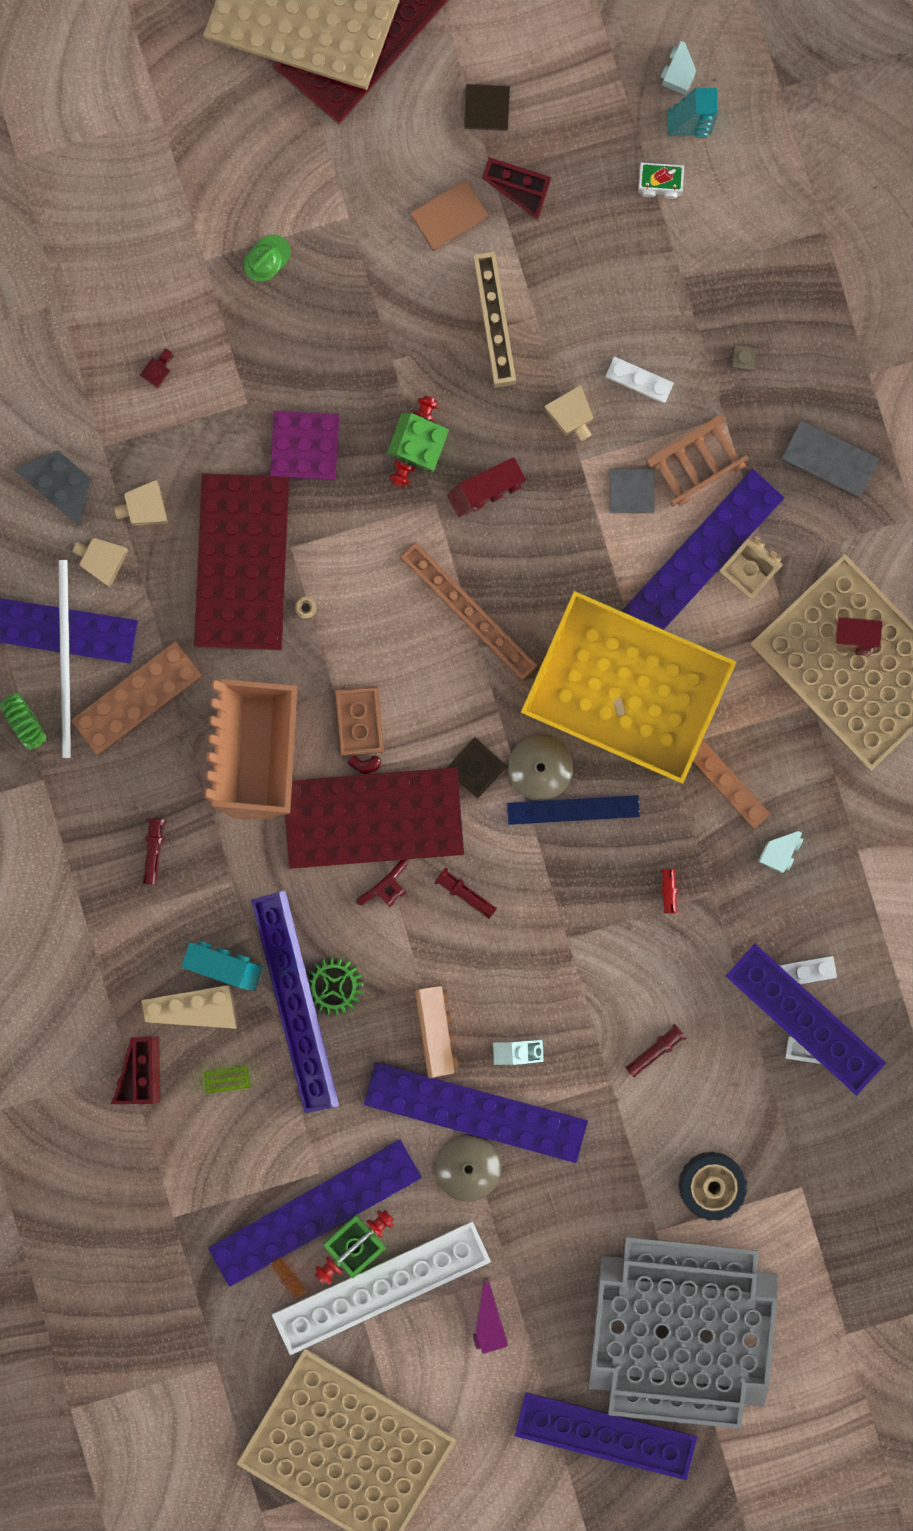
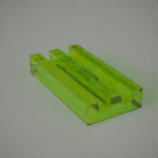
[204,1066,251,1094]

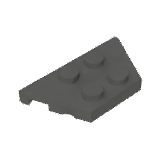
[14,451,92,526]

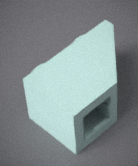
[661,41,696,96]
[758,831,803,873]
[493,1040,543,1065]

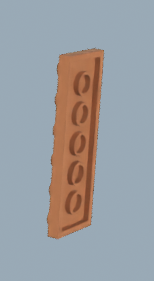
[71,641,203,755]

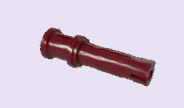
[143,818,167,885]
[434,867,497,919]
[625,1023,687,1078]

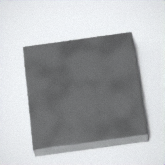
[610,469,654,514]

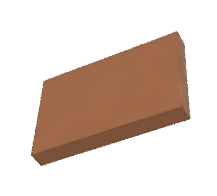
[411,180,489,251]
[334,687,384,756]

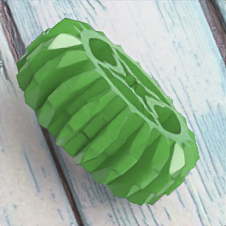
[0,692,46,750]
[307,957,364,1016]

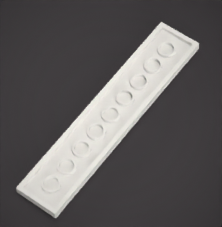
[272,1221,491,1355]

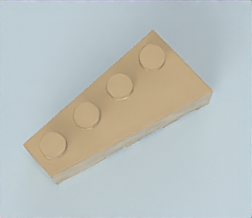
[141,985,238,1029]

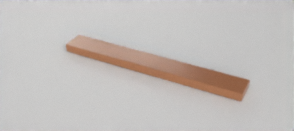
[400,542,538,682]

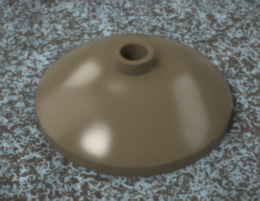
[507,735,573,801]
[435,1135,501,1202]

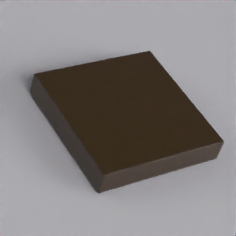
[464,84,510,131]
[447,737,507,799]

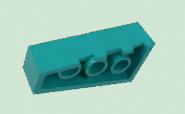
[667,87,718,139]

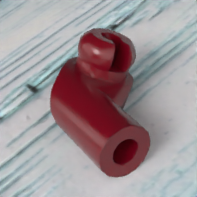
[348,755,381,774]

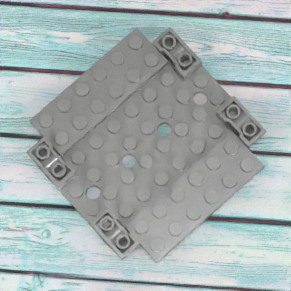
[588,1237,777,1429]

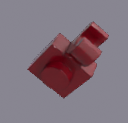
[140,348,174,388]

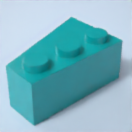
[181,940,264,991]

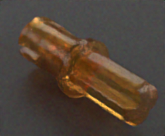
[271,1257,307,1299]

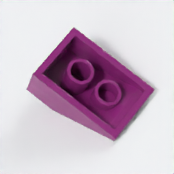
[473,1277,508,1354]

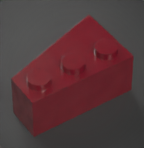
[482,157,552,221]
[447,457,526,518]
[836,617,883,656]
[111,1036,160,1104]

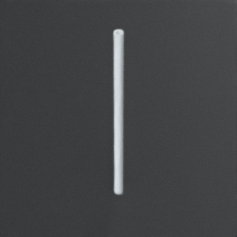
[58,560,71,758]

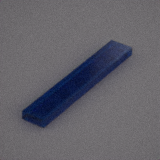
[507,795,640,825]

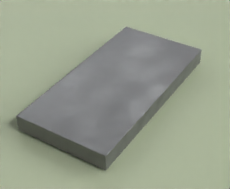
[781,420,879,498]

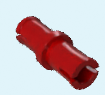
[661,869,678,914]

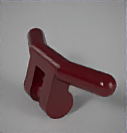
[356,860,408,907]

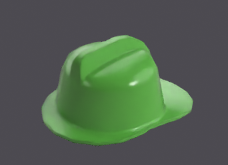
[244,235,291,282]

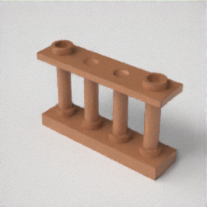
[645,414,749,507]

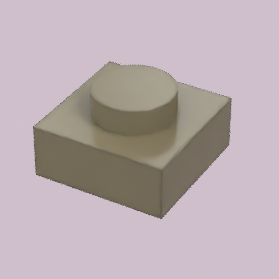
[732,345,757,371]

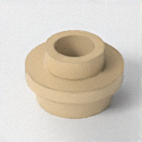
[295,597,317,619]

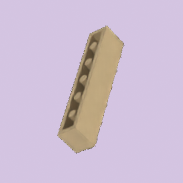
[473,252,516,388]

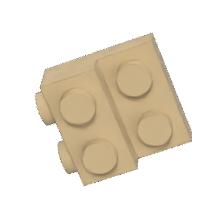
[720,536,783,599]

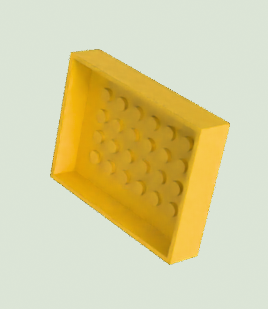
[521,591,737,784]

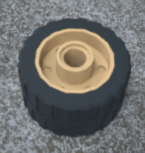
[678,1152,747,1221]

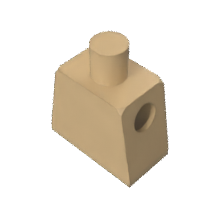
[544,385,593,442]
[114,480,168,526]
[72,538,129,587]

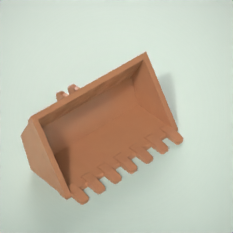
[204,679,298,820]

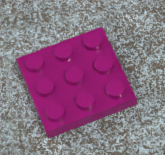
[270,411,339,481]

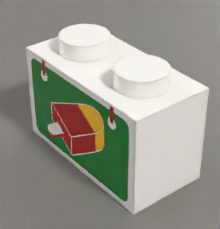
[638,163,684,199]

